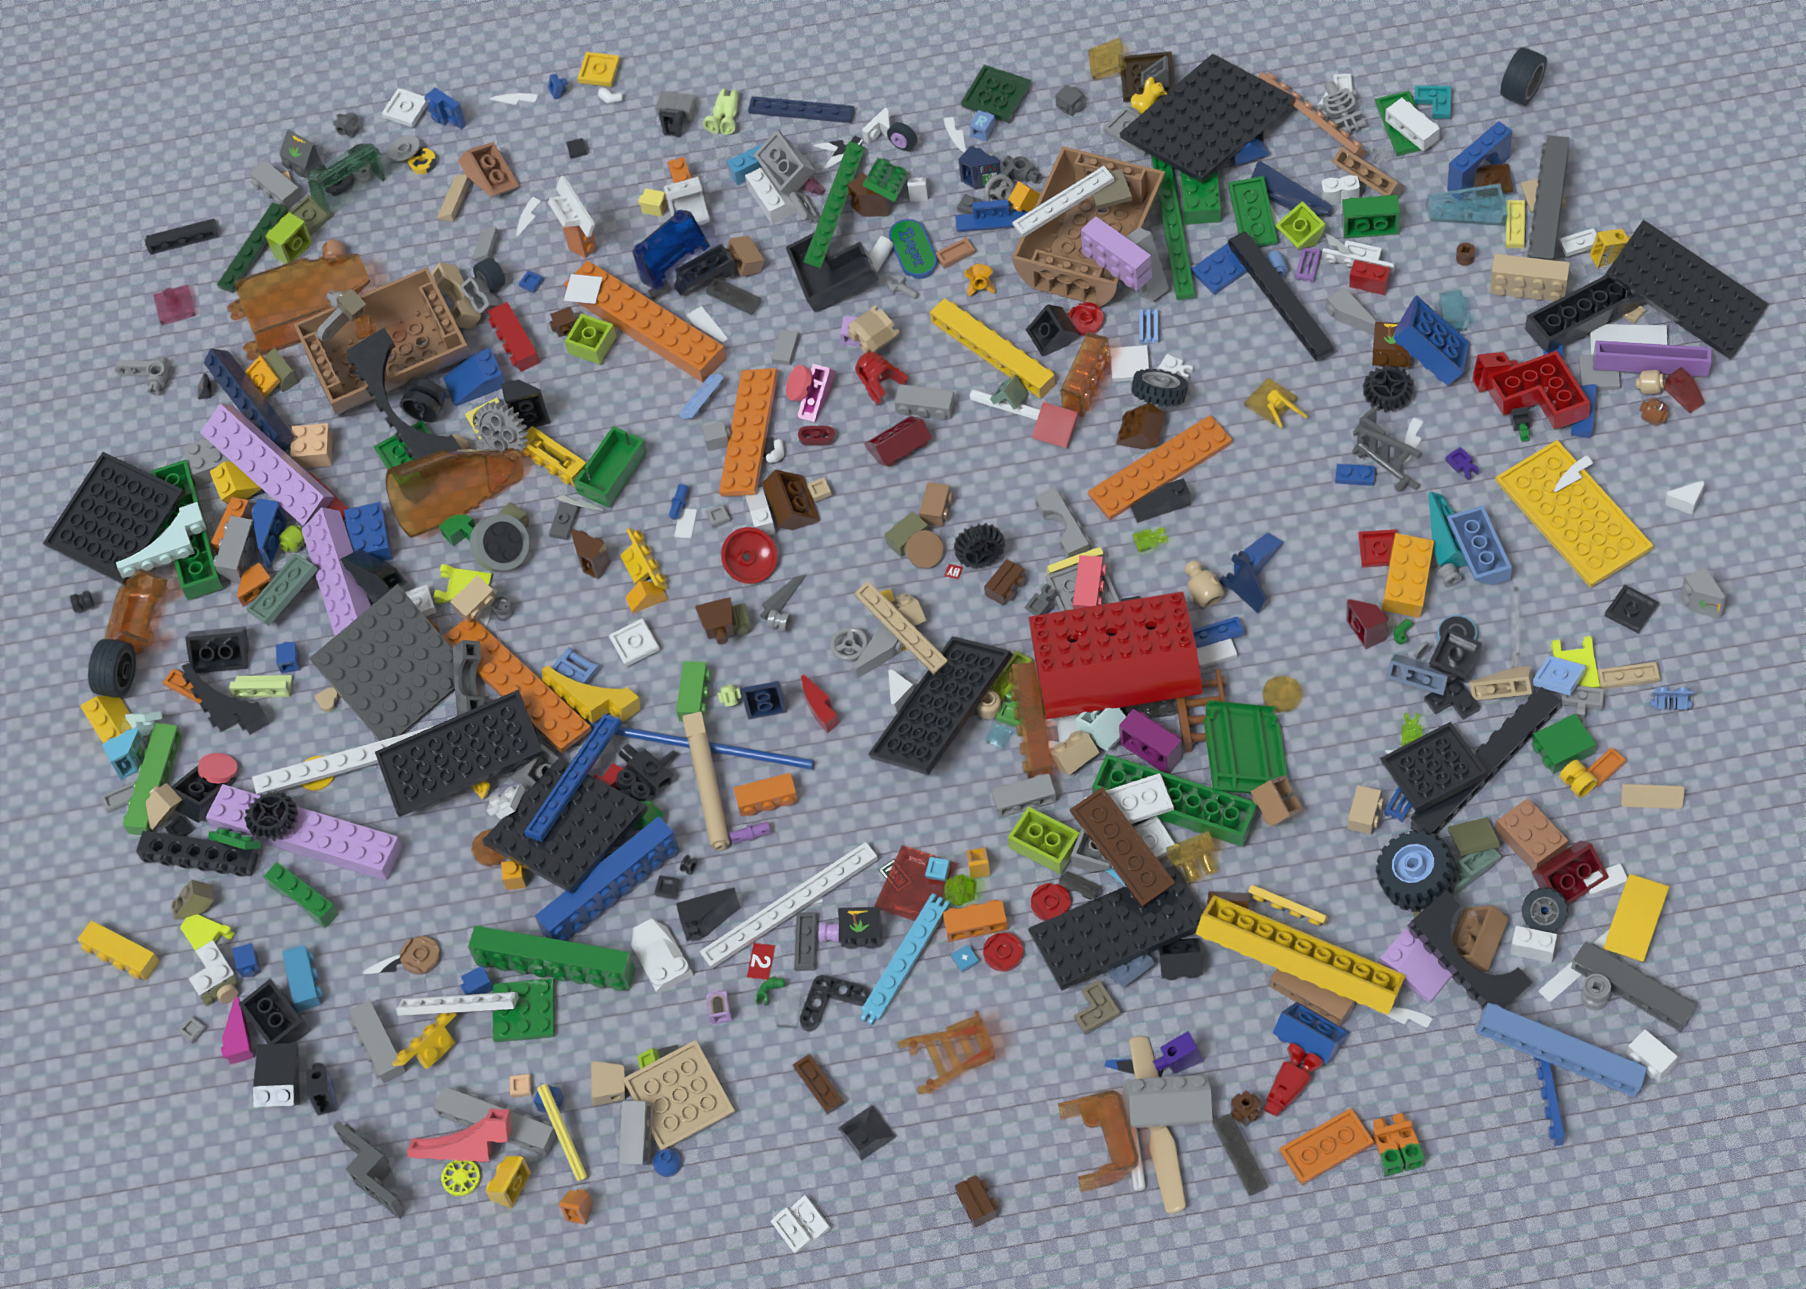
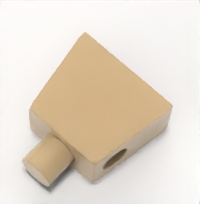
[591,1061,627,1106]

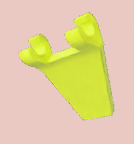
[433,564,492,604]
[1551,636,1600,688]
[180,914,235,958]

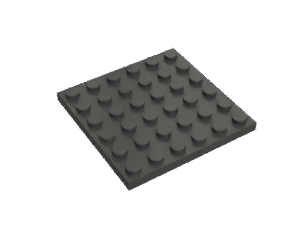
[309,584,455,741]

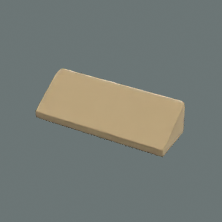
[437,174,472,222]
[1620,784,1684,809]

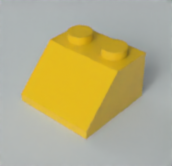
[210,461,262,504]
[486,1156,531,1209]

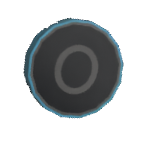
[1437,615,1477,640]

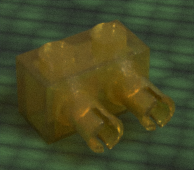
[1166,831,1218,883]

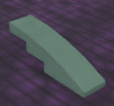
[1449,848,1502,897]

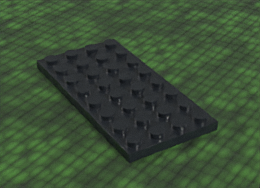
[1605,219,1768,360]
[868,636,1013,775]
[375,690,544,817]
[1028,865,1203,991]

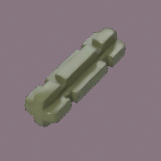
[201,976,239,1006]

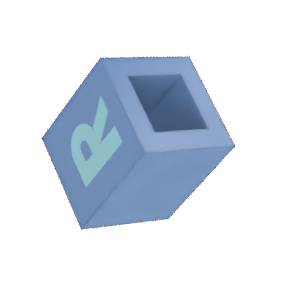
[969,110,996,142]

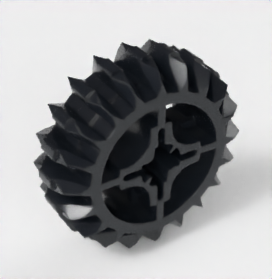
[1363,365,1414,413]
[954,523,1006,569]
[244,790,298,842]

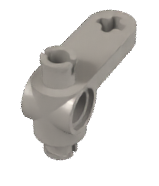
[316,290,362,342]
[115,356,169,395]

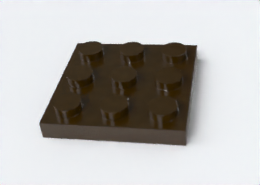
[1119,51,1175,102]

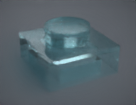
[986,723,1012,749]

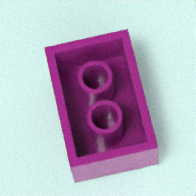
[1119,709,1182,774]

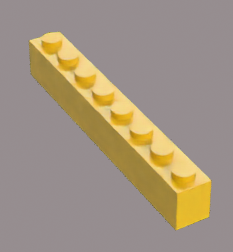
[930,298,1055,399]

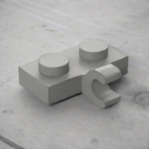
[1561,686,1604,722]

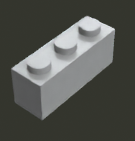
[249,160,303,210]
[894,384,955,419]
[991,773,1056,818]
[617,1101,653,1165]

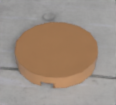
[905,530,943,569]
[400,936,440,975]

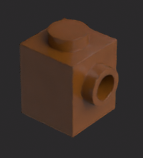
[549,307,576,338]

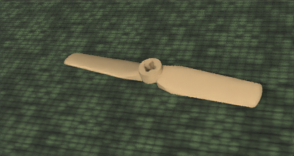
[1129,1036,1186,1213]

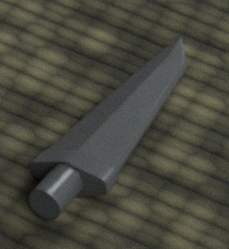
[760,574,807,620]

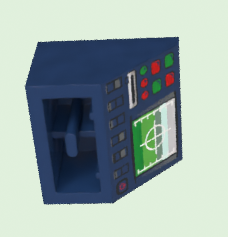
[958,145,1001,189]

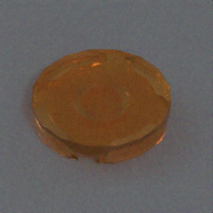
[471,829,508,867]

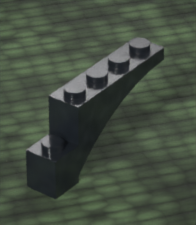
[181,663,270,735]

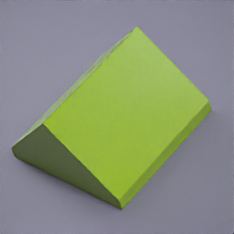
[1275,201,1326,250]

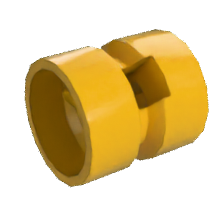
[1559,760,1598,798]

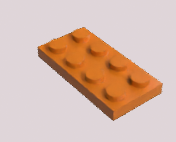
[1279,1108,1374,1186]

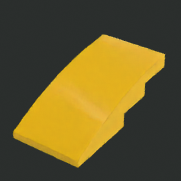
[1603,873,1669,963]

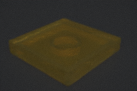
[1088,37,1126,80]
[1244,378,1297,425]

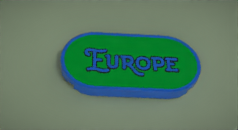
[889,219,937,279]

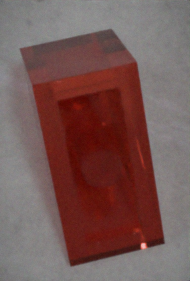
[1664,367,1705,414]

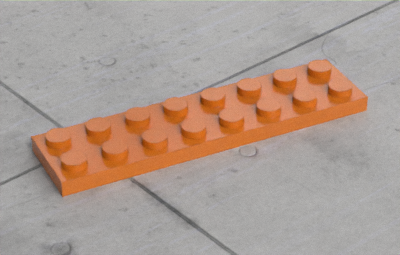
[719,368,778,497]
[1087,415,1233,521]

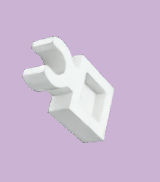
[1158,354,1193,381]

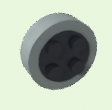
[470,514,529,572]

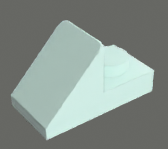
[125,711,162,736]

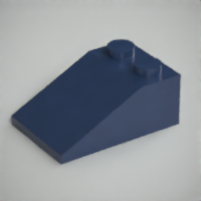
[740,681,787,720]

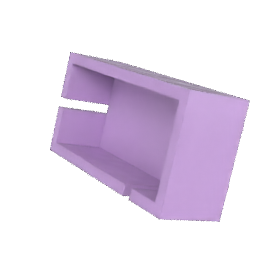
[1081,216,1152,291]

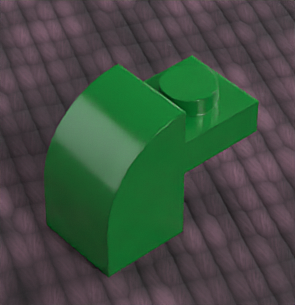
[438,514,475,547]

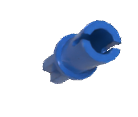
[668,484,689,520]

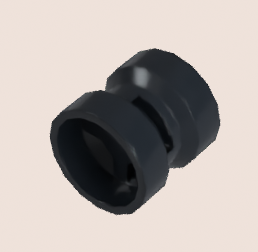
[70,590,94,613]

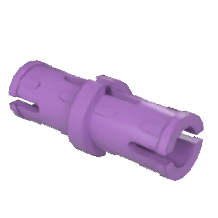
[729,821,771,844]

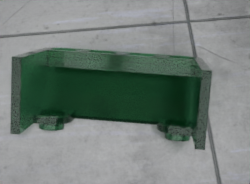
[307,143,385,214]

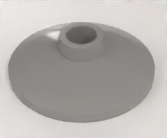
[386,135,420,161]

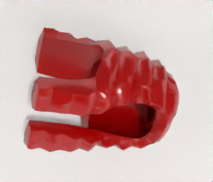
[855,352,909,406]

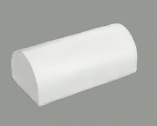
[869,236,893,273]

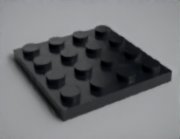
[1380,722,1489,814]

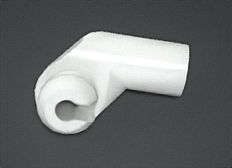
[598,88,623,104]
[766,439,784,464]

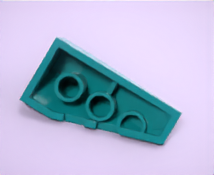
[1428,491,1468,568]

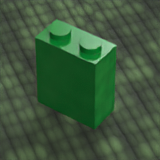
[1531,714,1596,774]

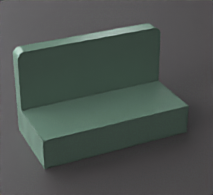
[990,375,1028,410]

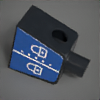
[306,1063,338,1116]

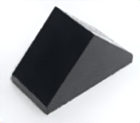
[658,108,683,138]

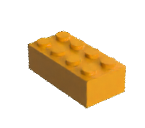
[1381,533,1434,618]

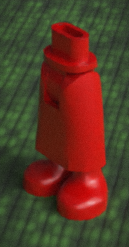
[1263,1043,1324,1117]

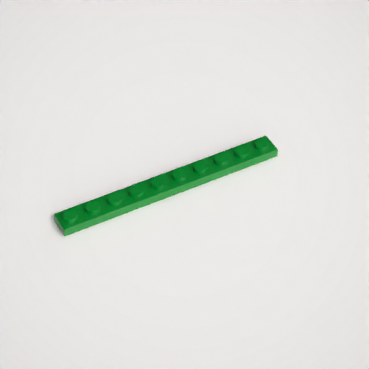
[804,141,865,268]
[1151,155,1195,300]

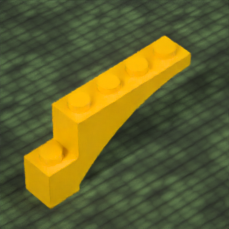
[542,665,640,724]

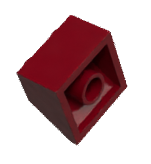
[1346,599,1389,650]

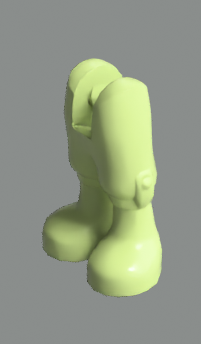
[703,88,738,135]

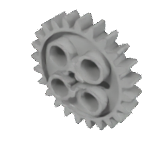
[474,401,528,460]

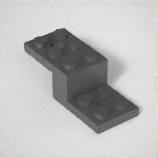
[333,1121,405,1219]

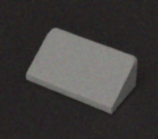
[472,227,498,261]

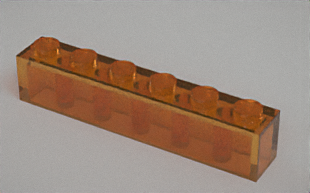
[1008,662,1052,779]

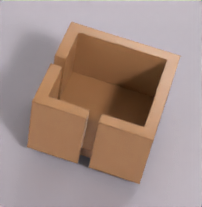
[1251,775,1304,827]

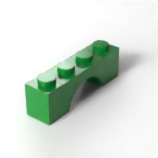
[264,862,339,929]

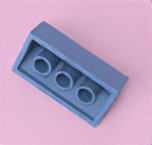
[1447,506,1512,585]

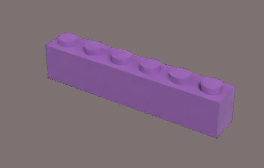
[1593,340,1711,377]

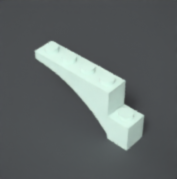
[116,502,207,578]

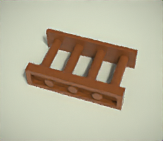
[1175,669,1226,753]

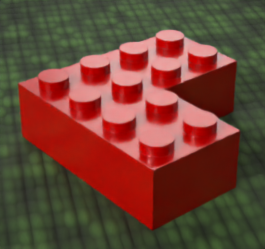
[1487,351,1590,430]

